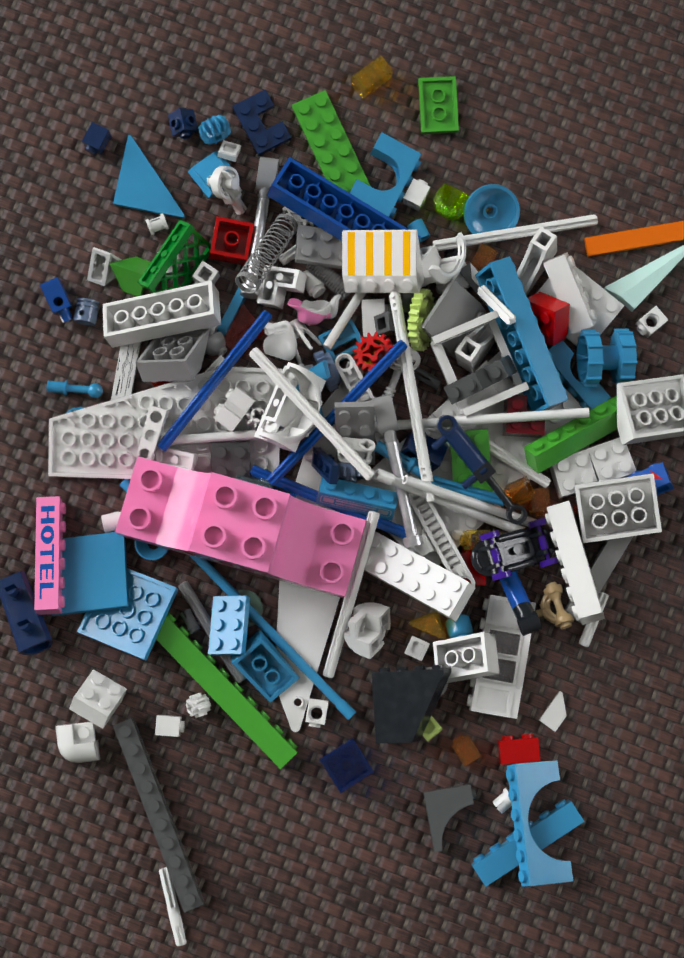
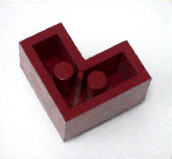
[503,395,545,438]

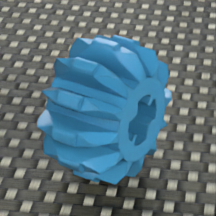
[198,115,231,145]

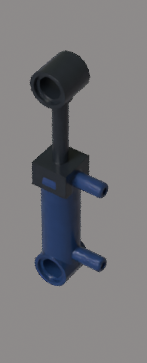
[431,415,527,525]

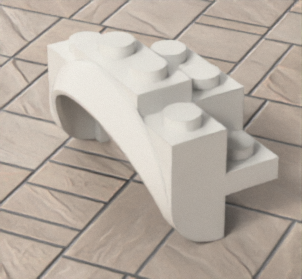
[254,362,326,453]

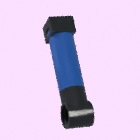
[498,571,542,636]

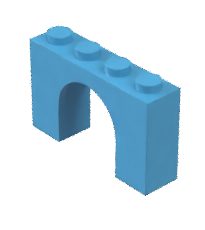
[350,132,421,219]

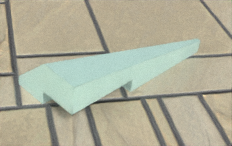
[604,245,684,312]

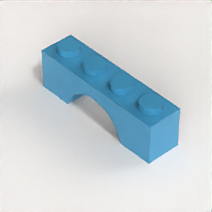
[548,341,611,410]

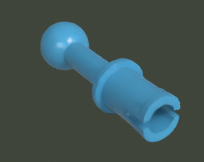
[47,380,103,398]

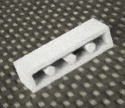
[543,252,597,334]

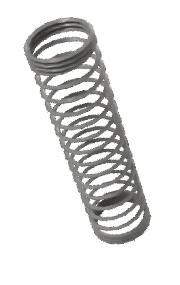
[235,214,298,294]

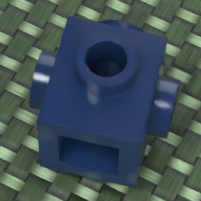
[168,108,198,139]

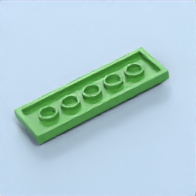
[292,90,370,193]

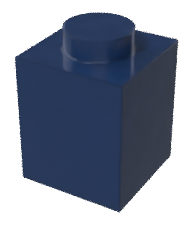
[82,122,111,155]

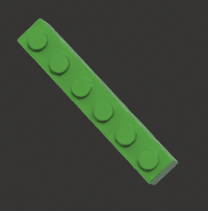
[524,395,618,474]

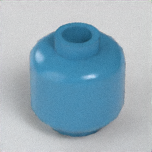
[445,614,473,639]

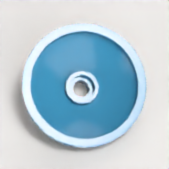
[464,184,520,234]

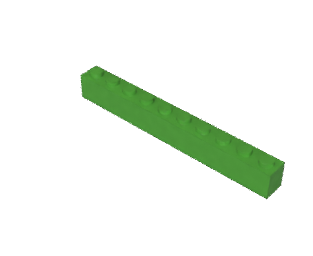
[156,612,298,769]

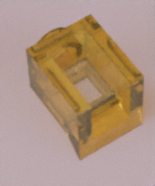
[460,530,491,551]

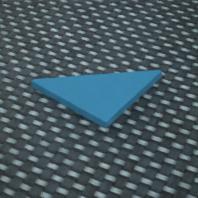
[113,135,185,219]

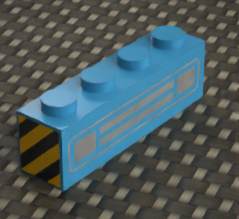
[316,477,398,520]

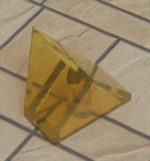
[408,611,446,640]

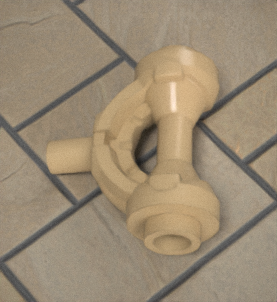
[536,582,574,629]

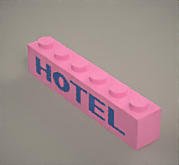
[34,496,66,615]

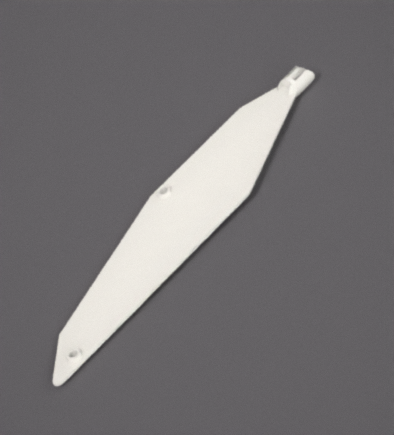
[276,361,364,732]

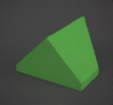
[109,257,151,297]

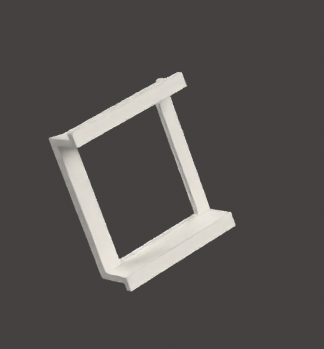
[430,310,529,416]

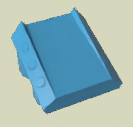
[188,151,231,198]

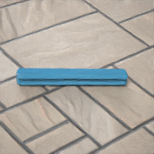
[432,476,504,506]

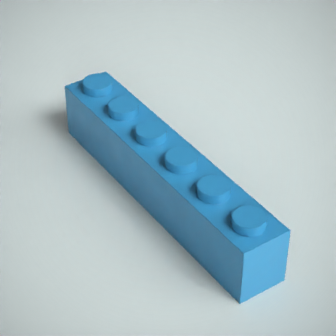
[471,799,585,887]

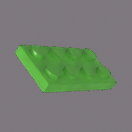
[450,429,494,505]

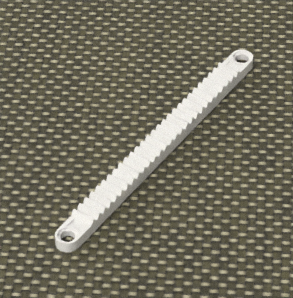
[335,353,475,587]

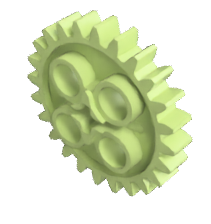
[407,289,435,351]

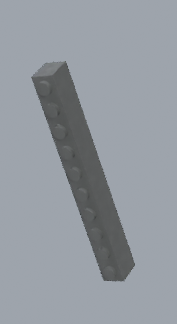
[113,717,204,912]

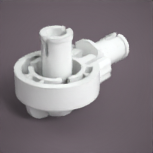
[207,166,247,215]

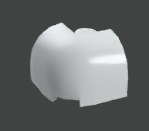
[343,602,391,659]
[56,722,100,763]

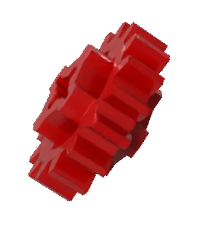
[353,332,393,372]

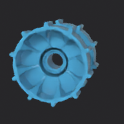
[576,328,637,387]

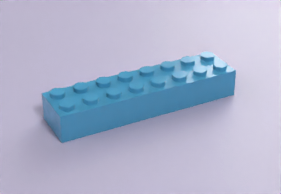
[475,256,568,411]

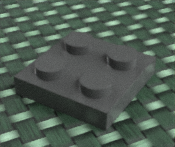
[211,441,250,481]

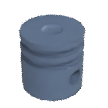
[73,298,100,326]

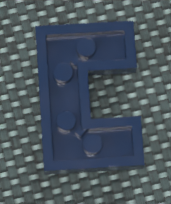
[232,89,291,156]

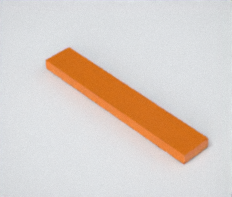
[584,221,684,257]

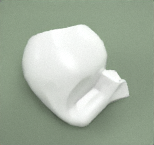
[263,320,297,361]

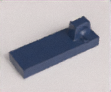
[311,447,339,484]

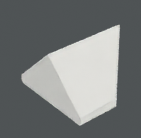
[87,247,122,286]

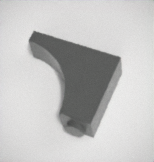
[423,783,476,852]

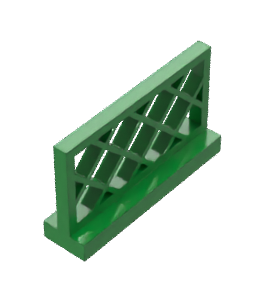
[137,220,211,293]

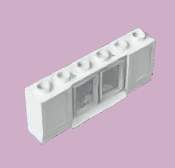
[467,595,536,719]

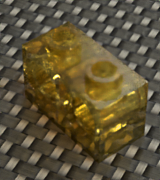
[351,55,393,99]

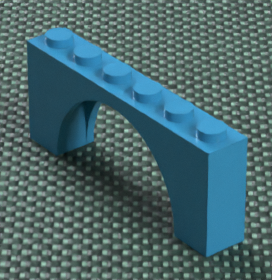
[506,760,573,887]

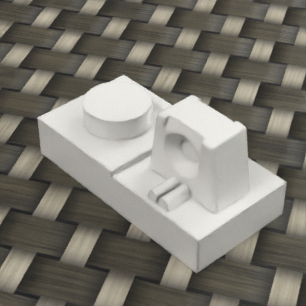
[157,448,197,471]

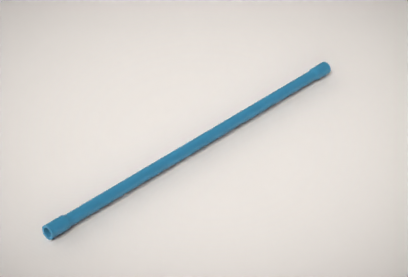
[119,479,356,720]

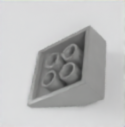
[421,279,486,359]
[135,329,210,383]

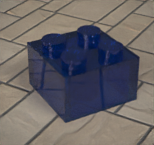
[320,737,374,793]

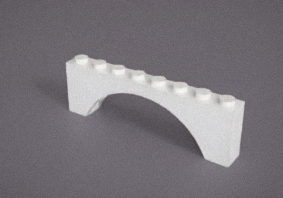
[455,227,557,373]

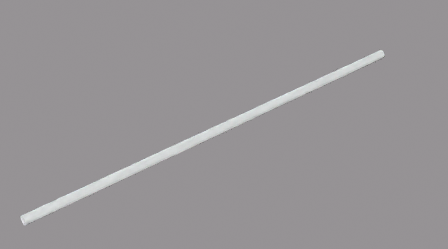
[160,408,589,445]

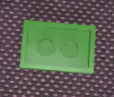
[418,76,459,135]

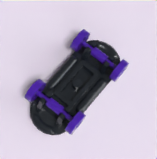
[471,518,559,581]

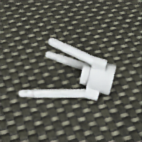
[289,318,322,365]

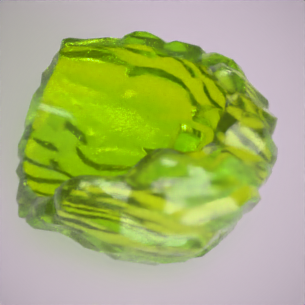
[433,183,470,220]

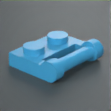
[318,319,362,363]

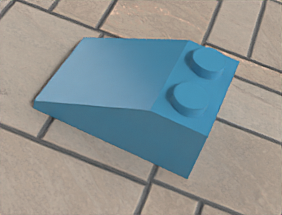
[231,630,299,703]

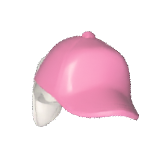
[287,294,341,326]

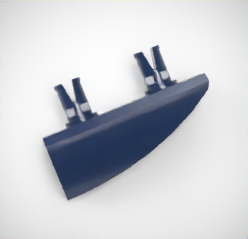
[0,571,53,655]

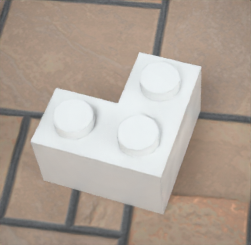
[257,265,307,309]

